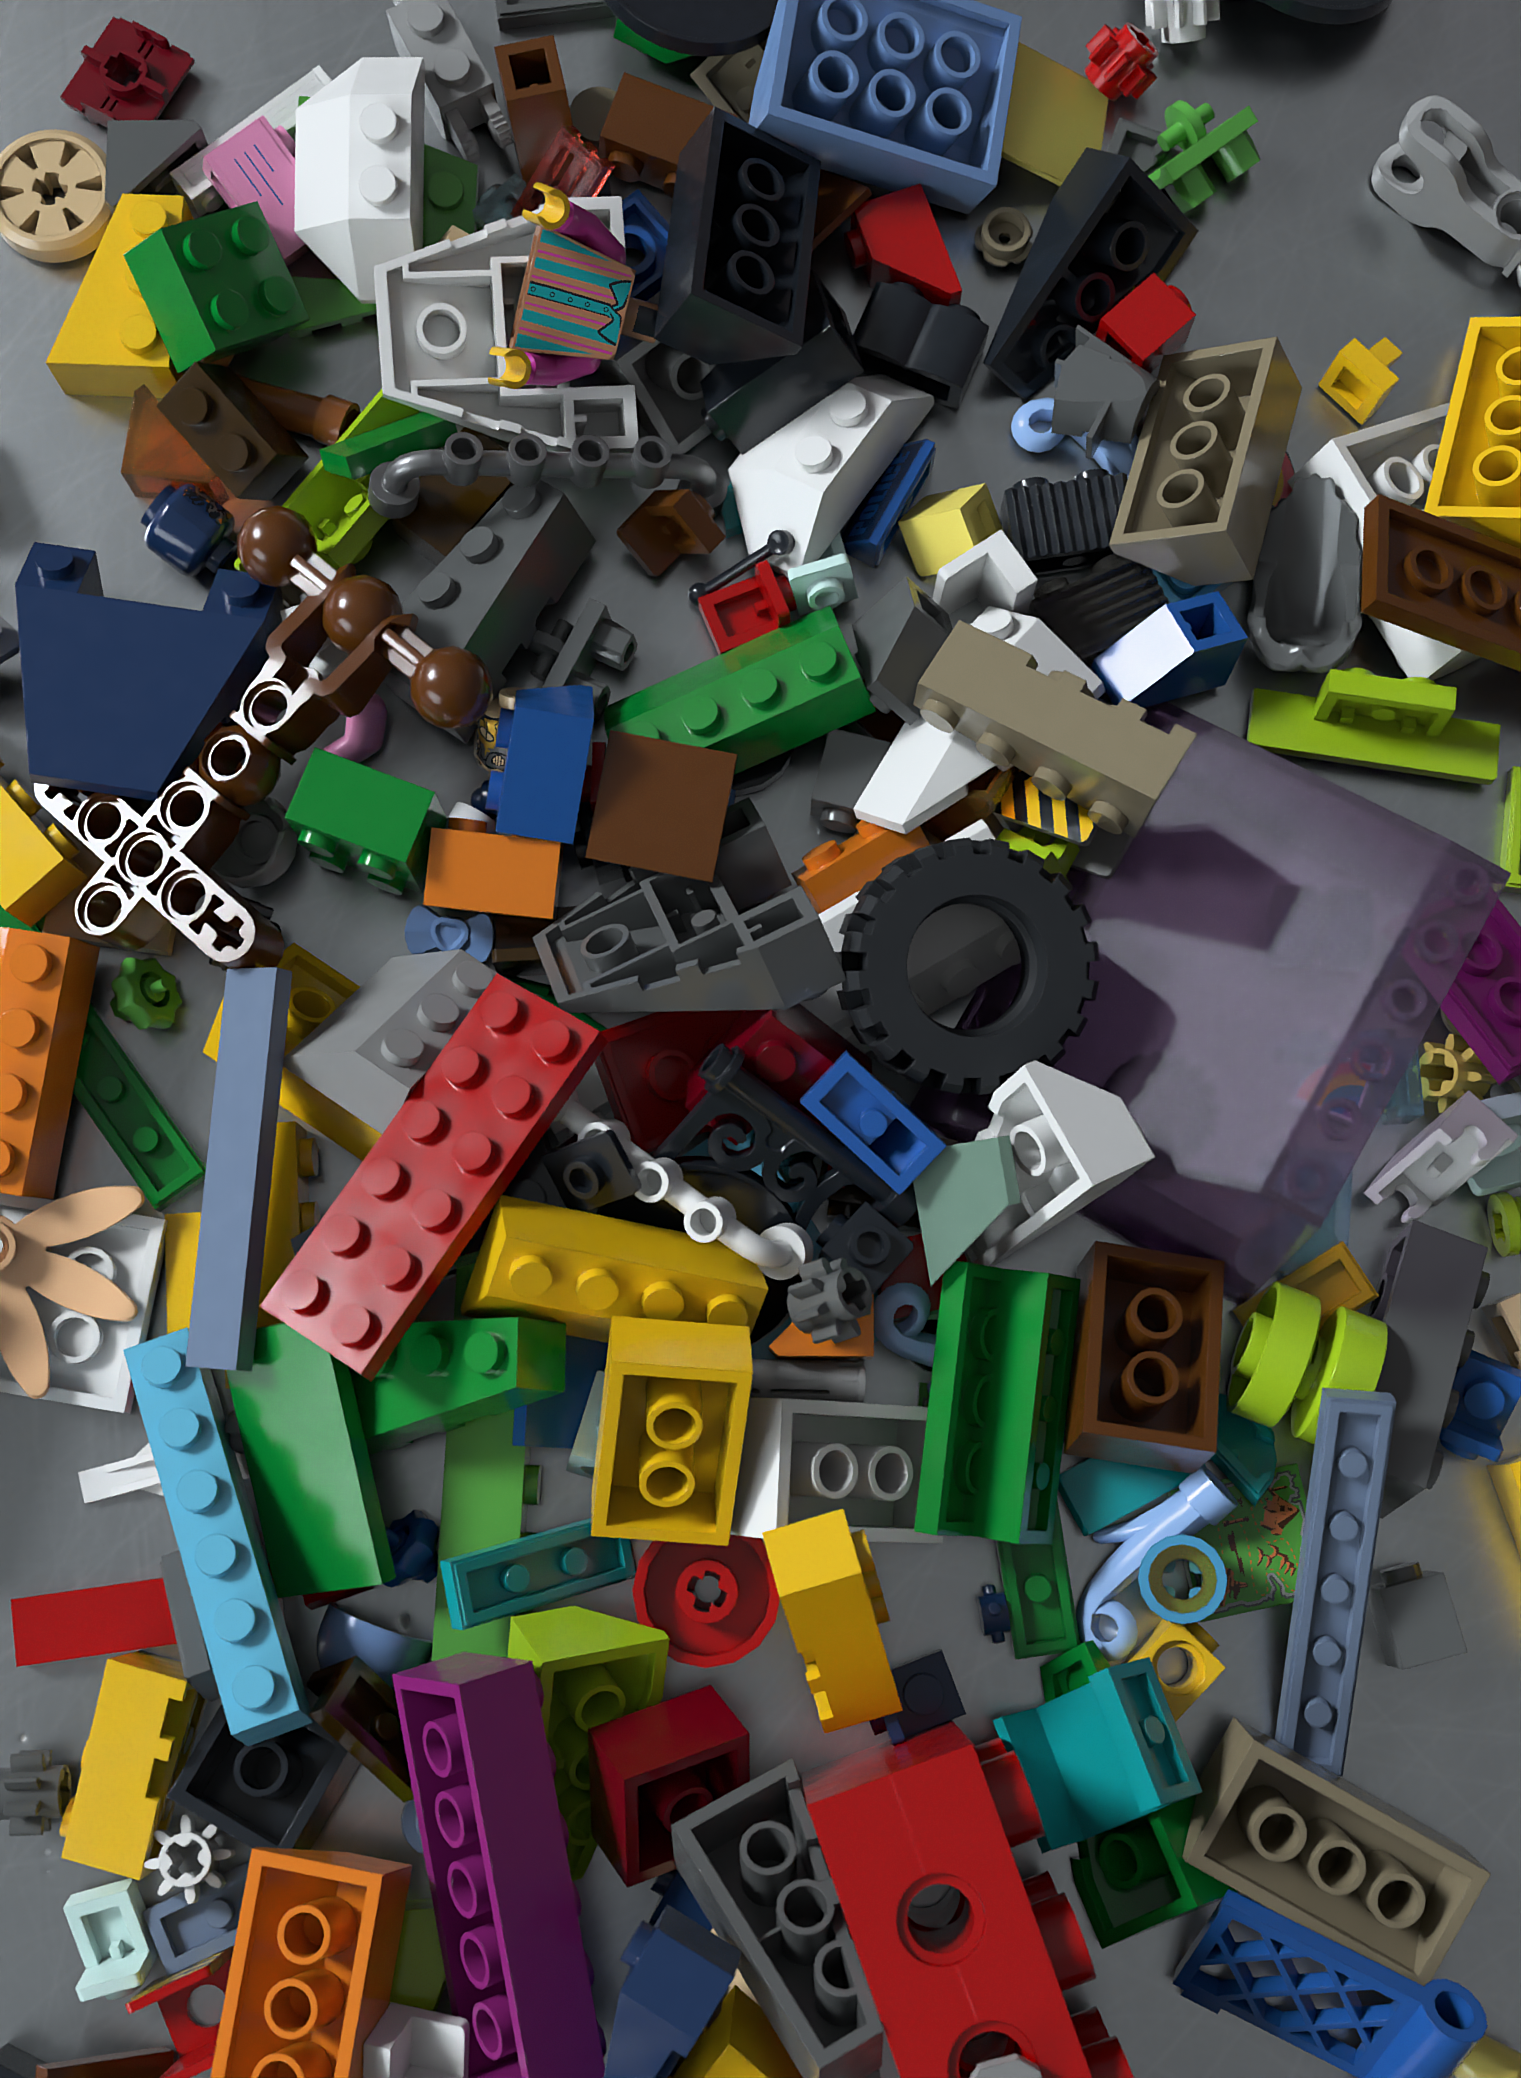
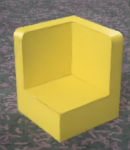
[898,483,1004,577]

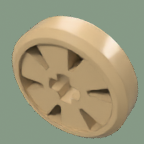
[0,129,113,263]

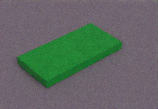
[226,1322,396,1598]

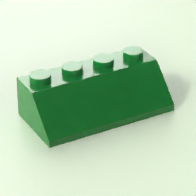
[604,605,876,775]

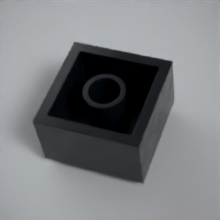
[166,1704,360,1850]

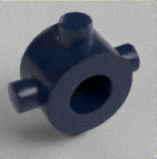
[977,1585,1011,1644]

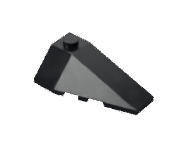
[983,147,1199,399]

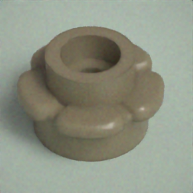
[974,207,1033,267]

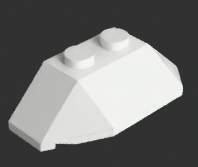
[294,57,425,304]
[728,375,935,577]

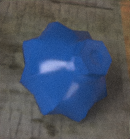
[383,1510,439,1588]

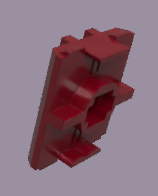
[60,17,195,127]

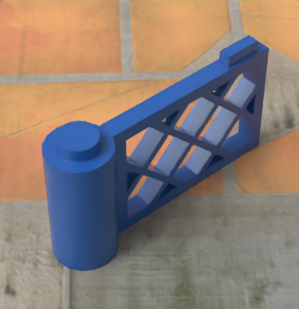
[1172,1889,1487,2078]

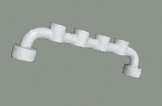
[553,1090,813,1280]

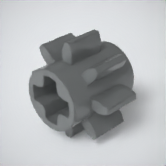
[787,1257,872,1344]
[0,1750,71,1836]

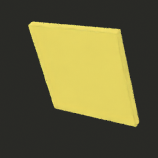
[1001,42,1108,186]

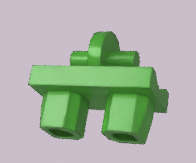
[1148,100,1261,214]

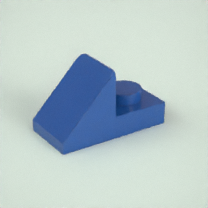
[800,1050,947,1195]

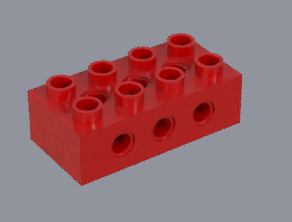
[801,1720,1134,2078]

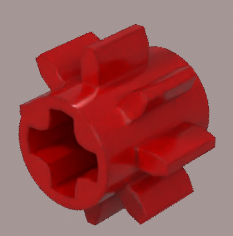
[1084,22,1159,101]

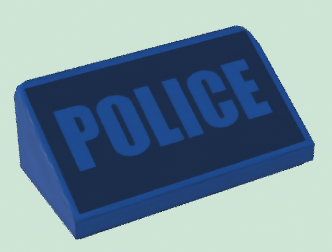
[841,439,936,568]

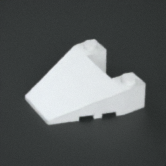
[373,196,639,453]

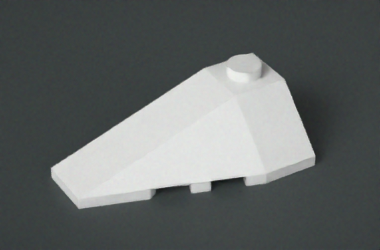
[853,606,1105,834]
[963,1060,1155,1267]

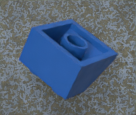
[485,685,594,844]

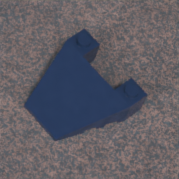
[15,542,284,801]
[604,1869,742,2078]

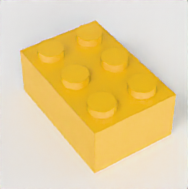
[591,1316,753,1546]

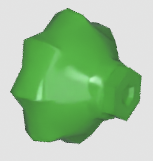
[109,957,183,1030]

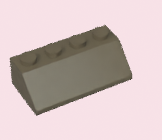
[1109,337,1302,586]
[1182,1717,1491,1986]

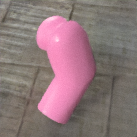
[322,694,387,763]

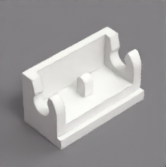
[1364,1090,1519,1224]

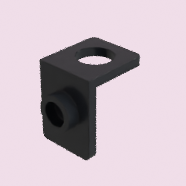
[540,1129,642,1212]

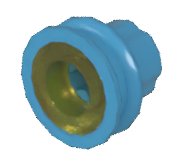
[1138,1534,1227,1624]

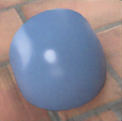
[316,1602,433,1691]

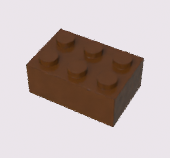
[1064,1241,1225,1474]

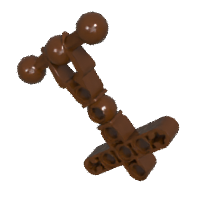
[34,505,493,969]

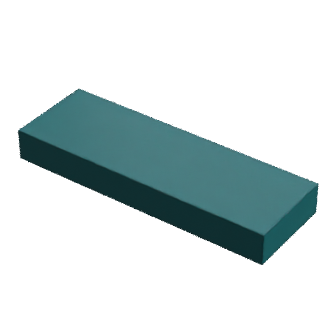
[440,1518,636,1630]

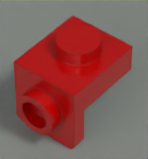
[698,560,797,655]

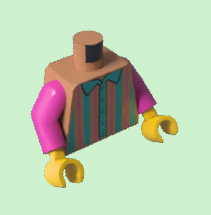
[488,182,658,389]

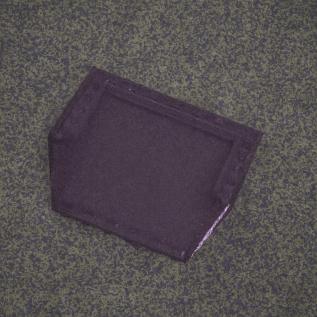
[910,701,1512,1306]

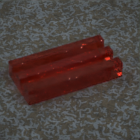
[506,125,615,221]

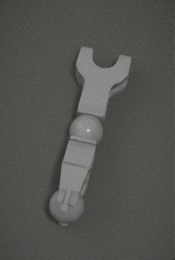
[1371,95,1521,287]

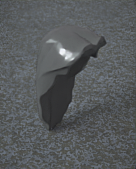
[1247,473,1362,674]

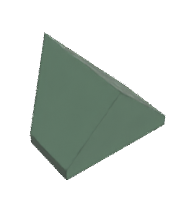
[913,1135,1021,1286]

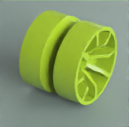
[1226,1281,1388,1445]

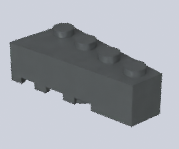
[383,479,596,744]
[1367,1220,1490,1519]
[671,1758,884,2078]

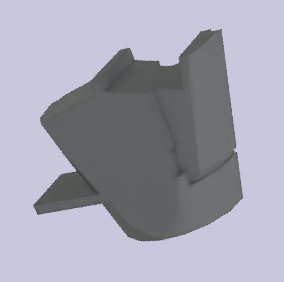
[1051,325,1160,459]

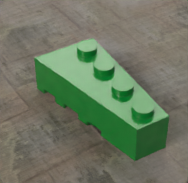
[349,1317,566,1455]

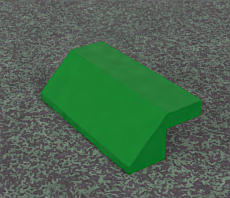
[914,1261,1081,1544]

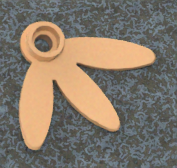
[0,1186,145,1399]

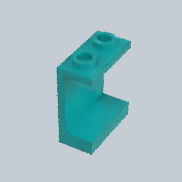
[993,1657,1203,1854]

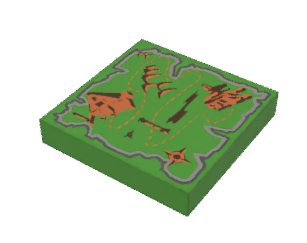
[1167,1463,1307,1622]

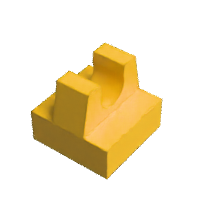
[1318,337,1403,425]

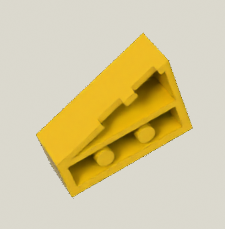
[45,194,194,398]
[762,1509,903,1734]
[59,1650,207,1881]

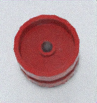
[632,1529,780,1668]

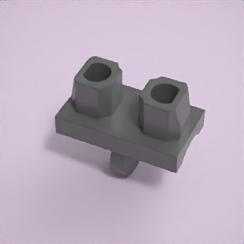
[528,598,638,722]

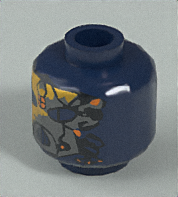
[140,484,237,577]

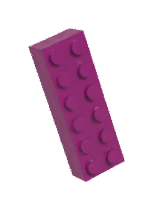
[392,1652,607,2078]

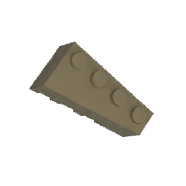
[913,620,1197,838]

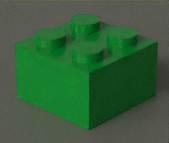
[123,201,310,373]
[284,747,447,895]

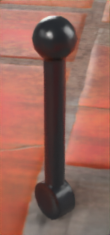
[688,530,795,606]

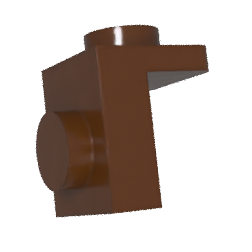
[616,489,726,576]

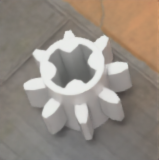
[1145,0,1220,43]
[144,1814,235,1904]

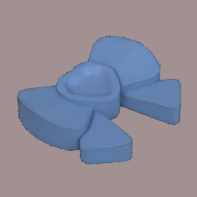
[405,904,496,967]

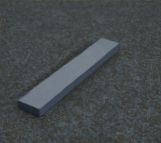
[185,967,292,1372]
[1275,1388,1396,1776]

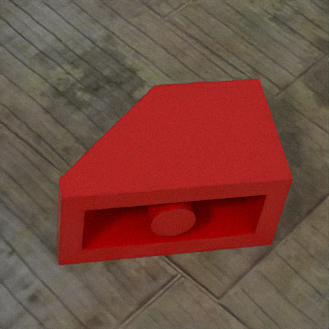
[844,183,962,306]

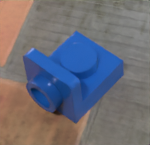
[1439,1350,1521,1462]

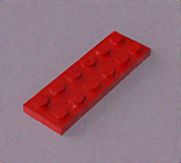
[260,973,608,1382]

